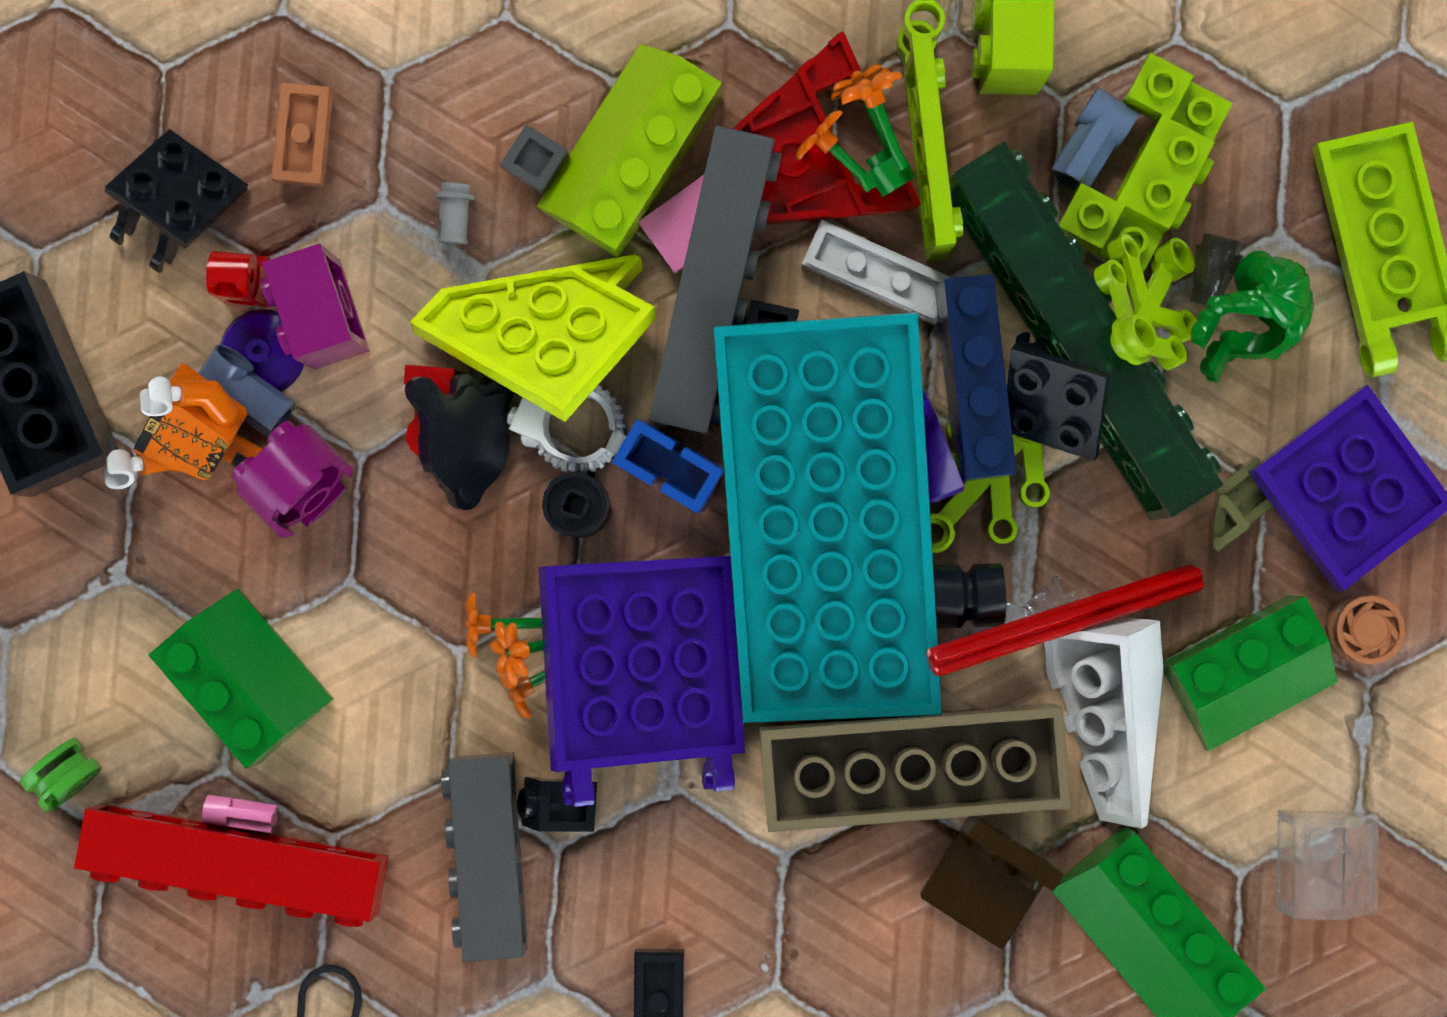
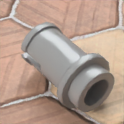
[435,182,475,245]

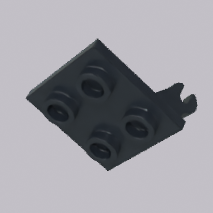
[105,129,248,273]
[1007,332,1110,461]

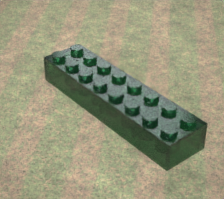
[949,141,1224,520]

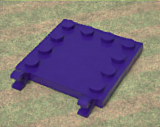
[538,556,745,807]

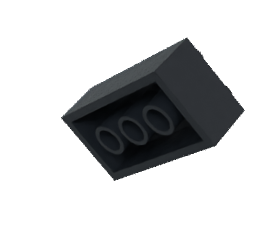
[0,271,118,497]

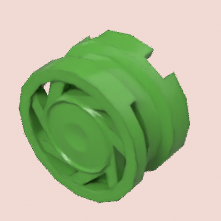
[19,737,102,814]

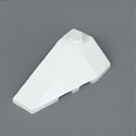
[1044,617,1163,828]

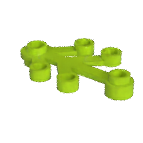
[1094,234,1197,370]
[930,420,1050,553]

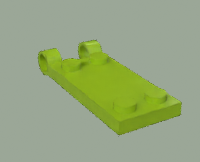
[896,0,963,262]
[1312,121,1447,378]

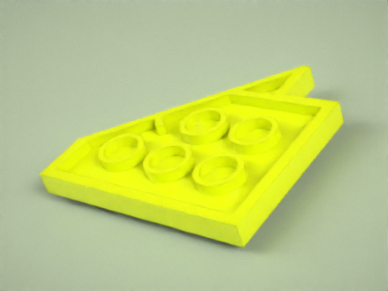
[410,254,657,422]

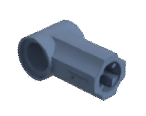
[1050,87,1140,190]
[198,345,296,438]

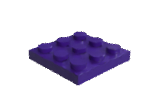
[1248,385,1447,592]

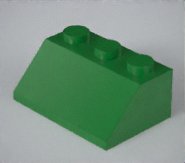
[148,589,334,769]
[1163,595,1338,751]

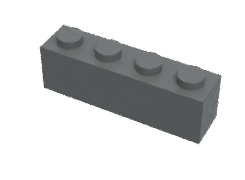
[441,752,528,962]

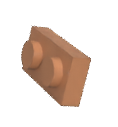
[271,82,333,187]

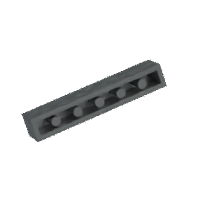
[649,125,782,434]

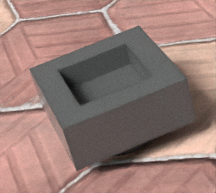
[500,124,569,195]

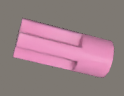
[202,795,278,834]

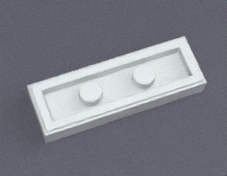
[801,220,952,325]

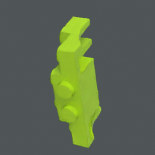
[1053,52,1233,273]

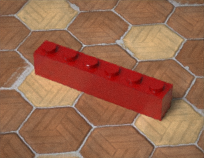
[74,803,389,927]

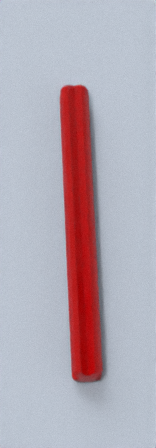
[926,564,1205,677]

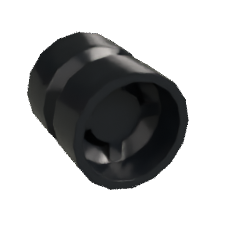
[542,472,611,538]
[933,563,1006,629]

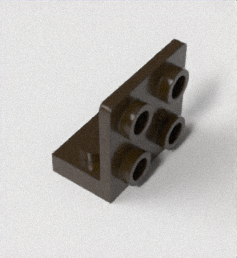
[920,816,1064,949]

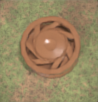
[1324,595,1406,665]

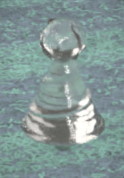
[1005,576,1079,624]

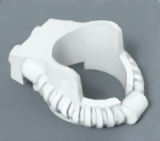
[507,384,627,474]

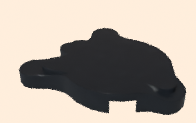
[405,374,515,510]

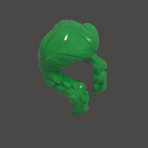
[1191,250,1314,383]

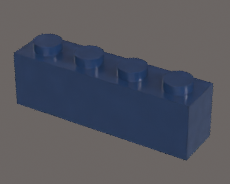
[934,274,1017,482]

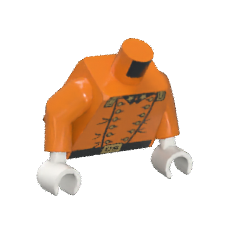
[104,363,263,489]

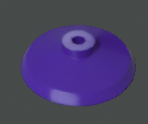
[220,309,304,392]

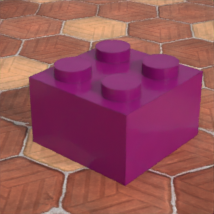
[260,243,370,369]

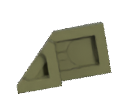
[1211,456,1273,552]

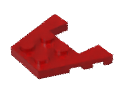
[732,31,921,225]

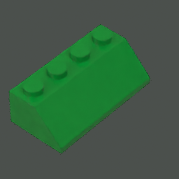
[1051,825,1266,1017]

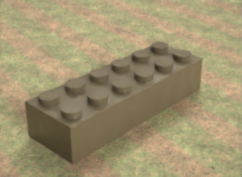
[759,703,1071,832]

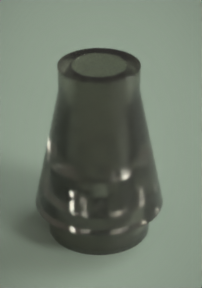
[1190,233,1244,306]

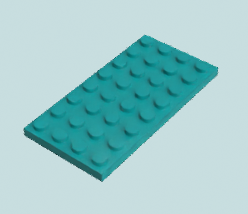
[714,312,942,723]

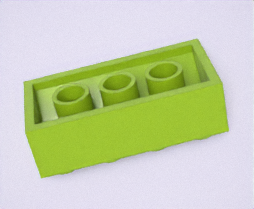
[536,44,722,257]

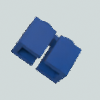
[612,419,725,513]

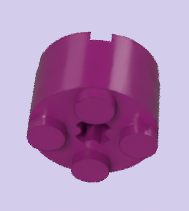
[231,421,353,538]

